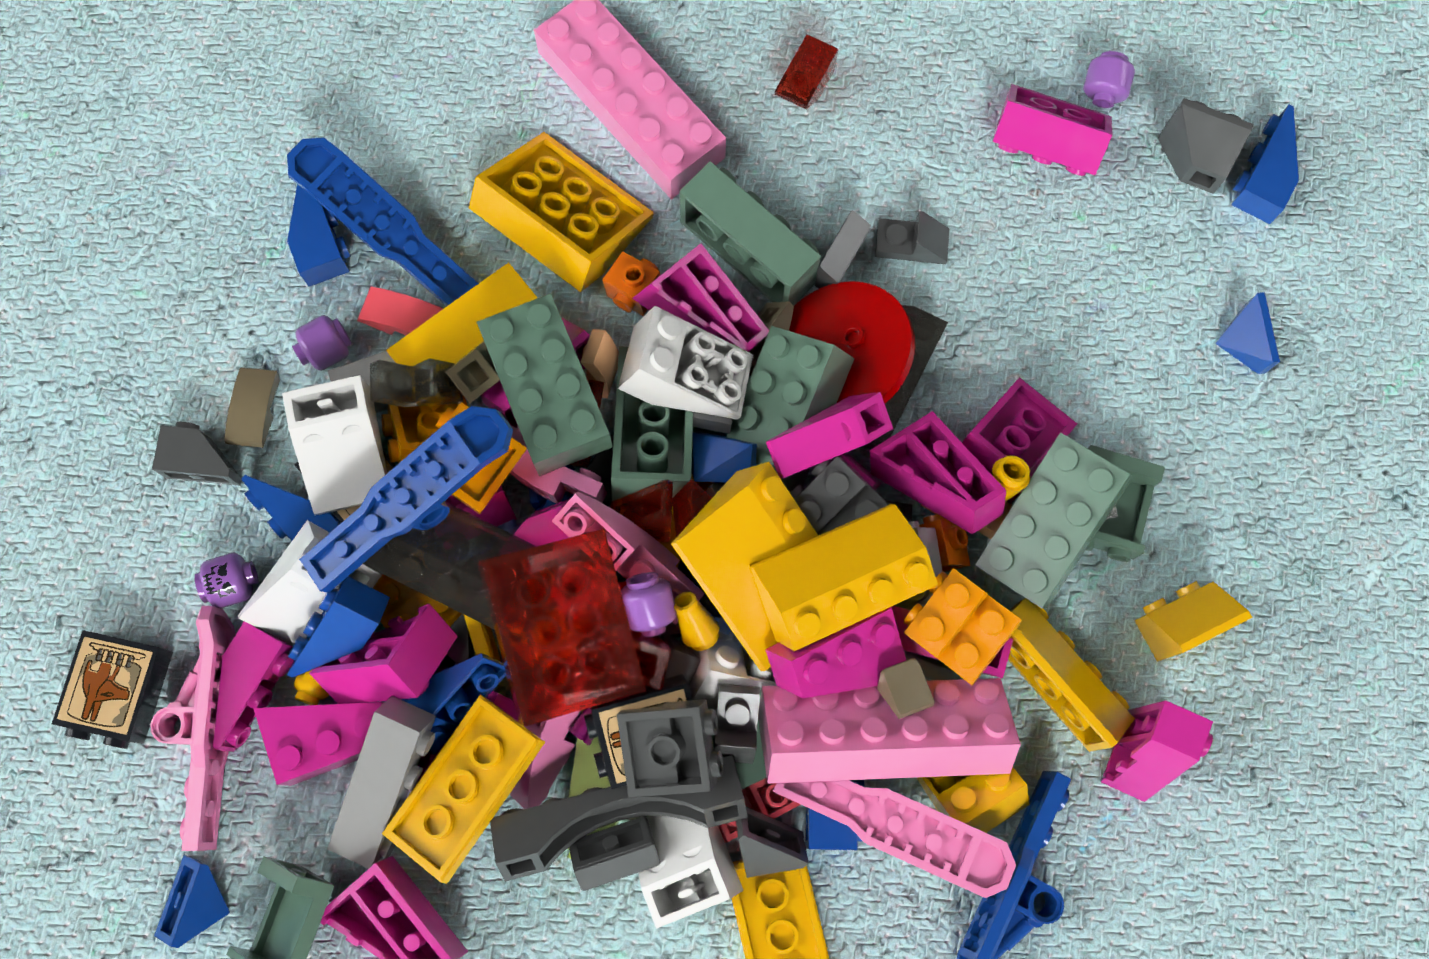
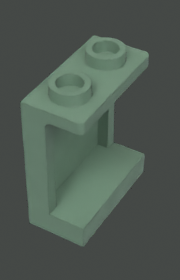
[1086,445,1165,562]
[226,856,334,959]

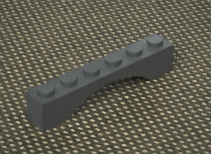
[490,755,748,882]

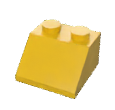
[1134,581,1253,662]

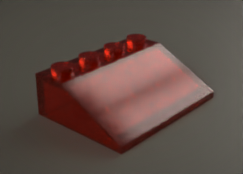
[477,529,646,727]

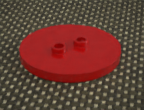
[789,281,915,403]

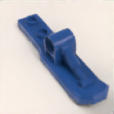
[287,138,479,307]
[299,406,513,593]
[957,771,1071,959]

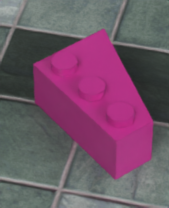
[632,243,769,352]
[870,411,1006,534]
[309,603,458,704]
[765,607,906,698]
[1101,700,1213,802]
[253,702,383,786]
[320,856,468,959]

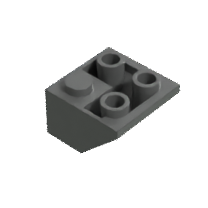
[1158,98,1254,194]

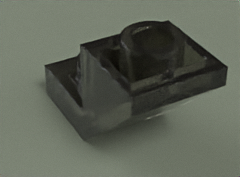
[370,358,463,407]

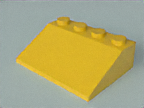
[469,132,654,292]
[671,462,818,671]

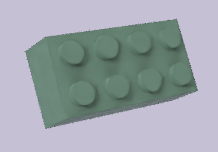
[679,161,821,306]
[477,293,613,476]
[726,326,854,493]
[611,346,693,504]
[975,432,1133,609]

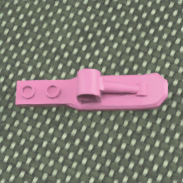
[151,606,236,851]
[773,780,1016,898]

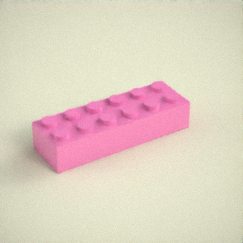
[534,0,726,199]
[758,678,1021,783]

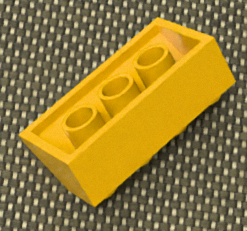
[750,504,938,651]
[1008,598,1135,752]

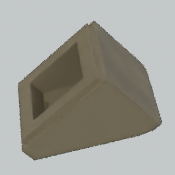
[877,658,935,719]

